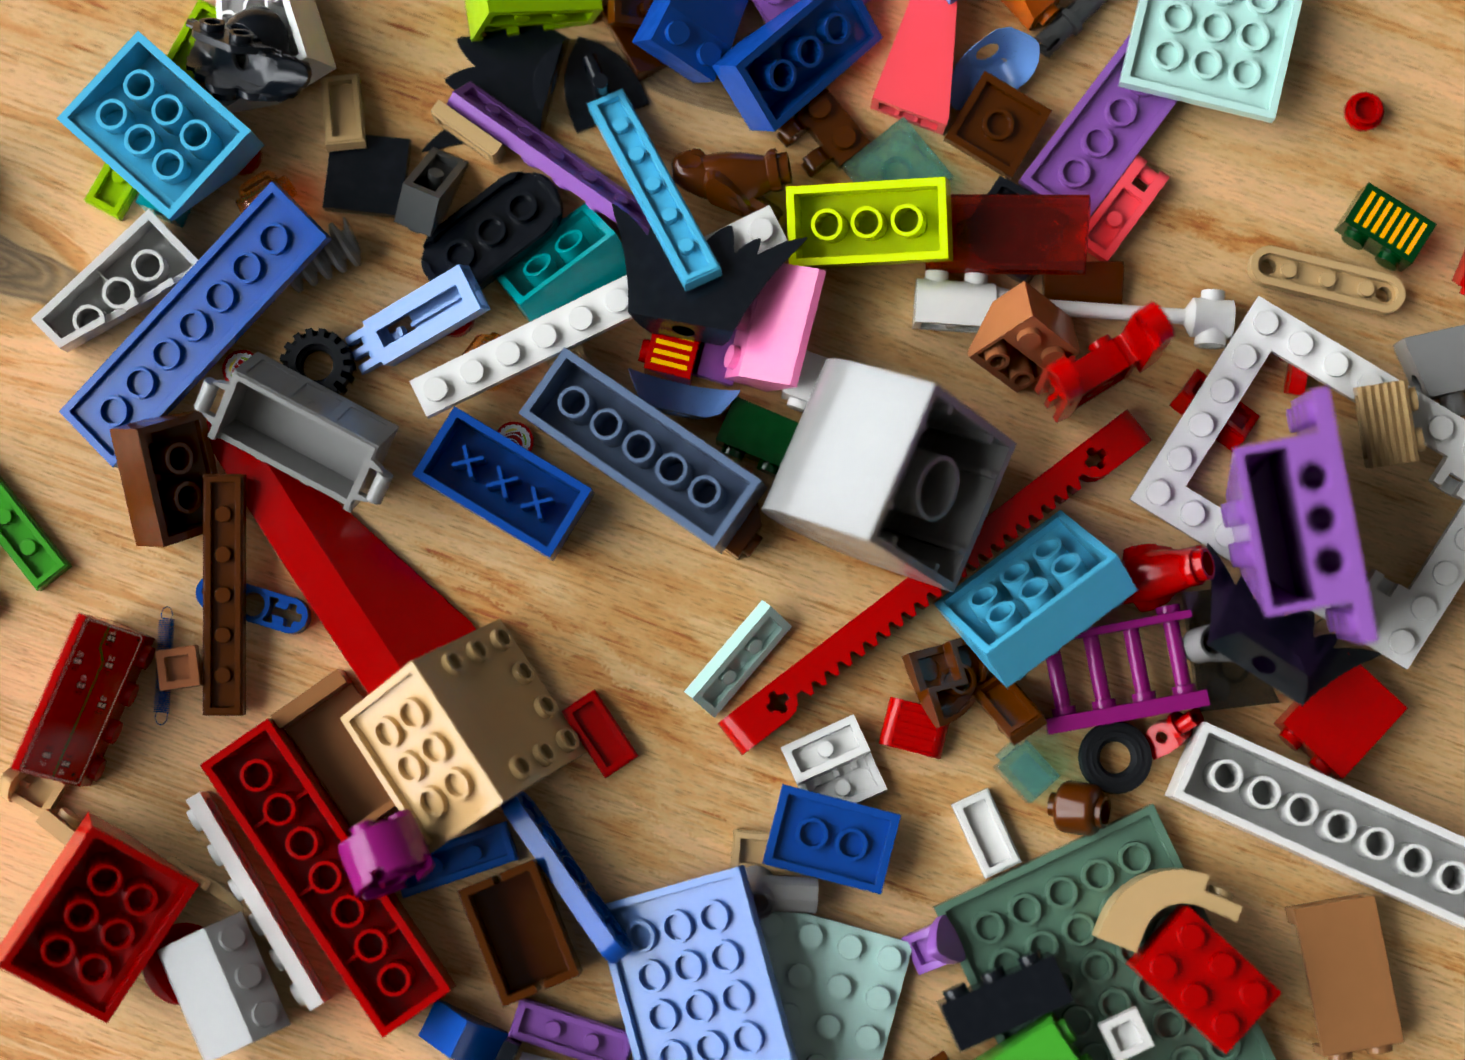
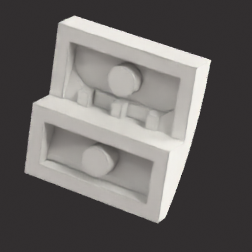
[781,714,888,804]

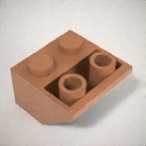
[968,281,1080,393]

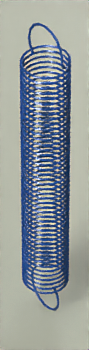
[154,606,174,725]

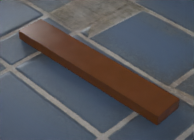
[203,474,246,716]

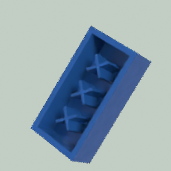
[412,406,595,562]

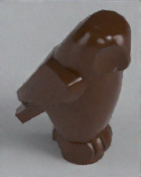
[671,148,792,221]

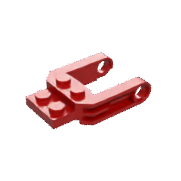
[1034,302,1175,423]

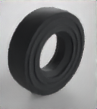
[1078,722,1152,794]

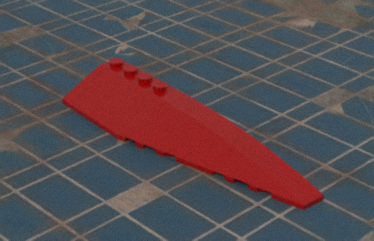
[206,420,477,694]

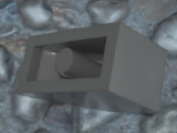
[394,147,468,237]

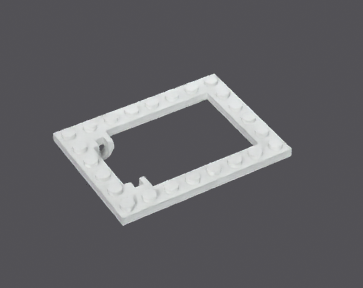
[1129,296,1465,670]

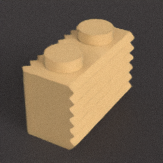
[1353,380,1425,468]

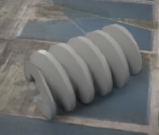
[290,217,361,293]

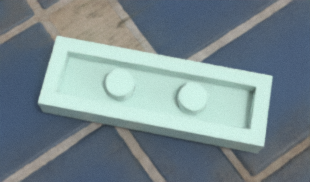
[684,600,792,718]

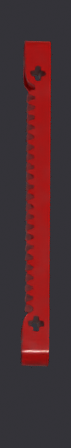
[718,409,1152,755]

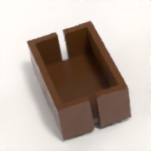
[457,859,583,1007]

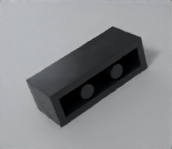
[937,949,1074,1052]

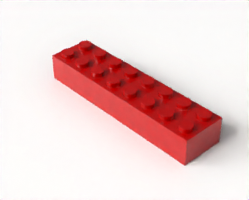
[200,718,457,1038]

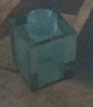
[993,740,1060,803]

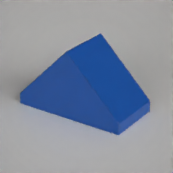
[418,999,509,1060]

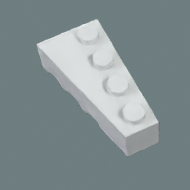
[31,209,198,352]

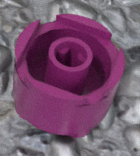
[338,809,435,900]

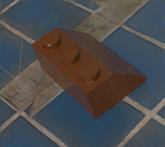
[109,410,218,547]

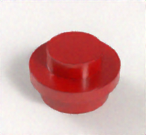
[1344,92,1384,132]

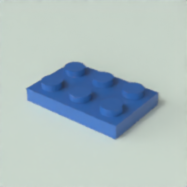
[762,784,901,895]

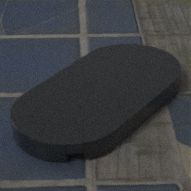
[421,171,563,290]

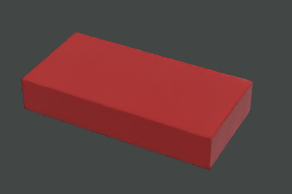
[561,689,639,778]

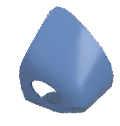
[951,27,1040,110]
[628,368,741,419]

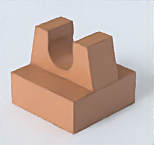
[155,645,203,691]

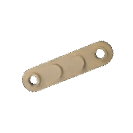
[1247,245,1406,316]

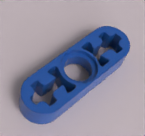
[196,579,311,634]

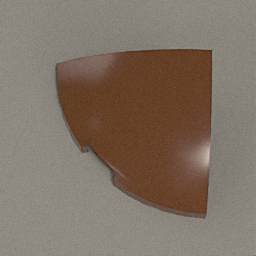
[902,638,987,728]

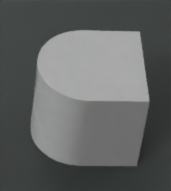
[761,358,1017,593]

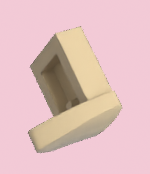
[0,768,70,817]

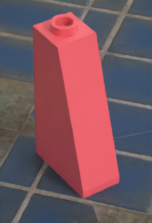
[870,0,957,135]

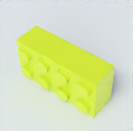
[786,177,953,268]

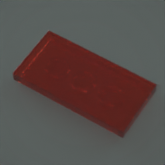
[925,194,1091,275]

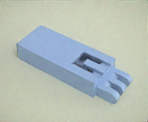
[345,264,491,374]

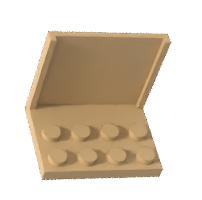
[340,619,587,854]

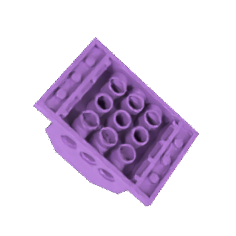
[1221,386,1379,644]

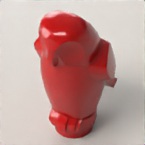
[1120,544,1215,612]

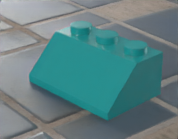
[496,203,627,322]

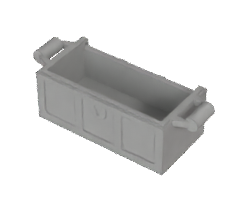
[194,351,399,512]

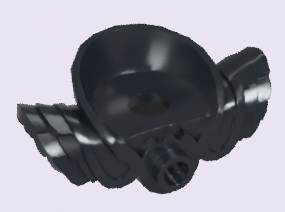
[186,6,312,102]

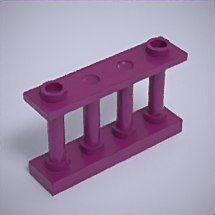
[1046,604,1210,735]

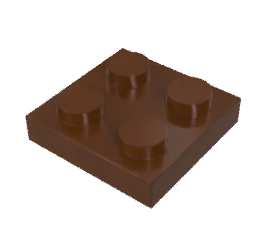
[943,71,1052,180]

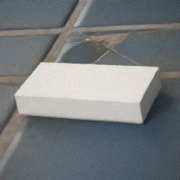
[950,788,1022,879]

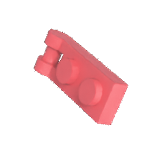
[1073,154,1170,261]

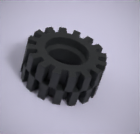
[280,328,356,395]

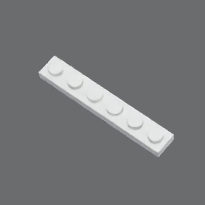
[185,791,331,1011]

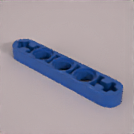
[501,792,633,964]

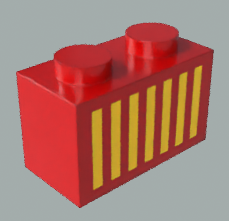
[638,333,701,386]

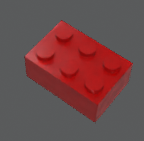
[1125,904,1282,1055]

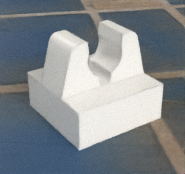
[1097,1006,1155,1060]

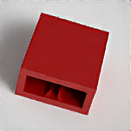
[1273,653,1408,779]

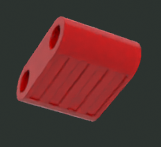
[878,697,950,760]

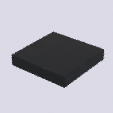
[322,135,412,218]

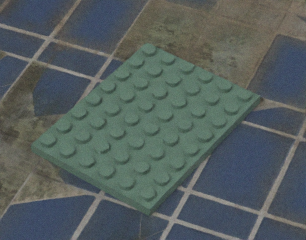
[933,804,1276,1060]

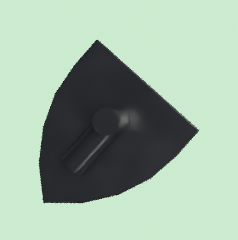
[564,37,649,133]

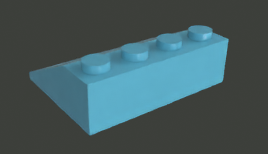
[56,31,265,222]
[934,510,1138,688]

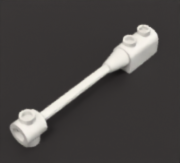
[912,270,1236,349]

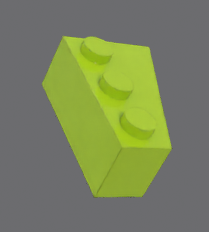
[465,0,603,42]

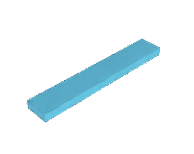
[587,88,722,292]

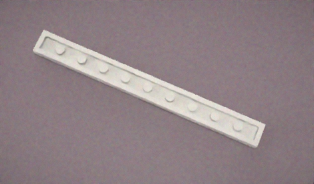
[409,205,787,419]

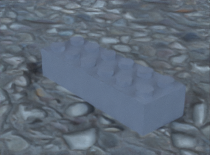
[519,347,767,554]

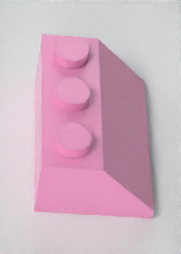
[724,263,826,392]

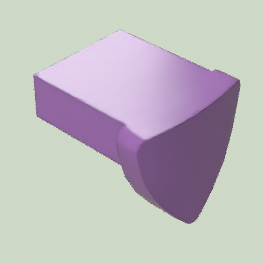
[901,915,966,975]

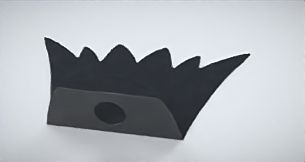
[422,25,570,152]
[612,204,807,346]
[1207,543,1381,706]

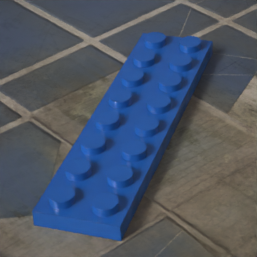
[59,181,332,467]

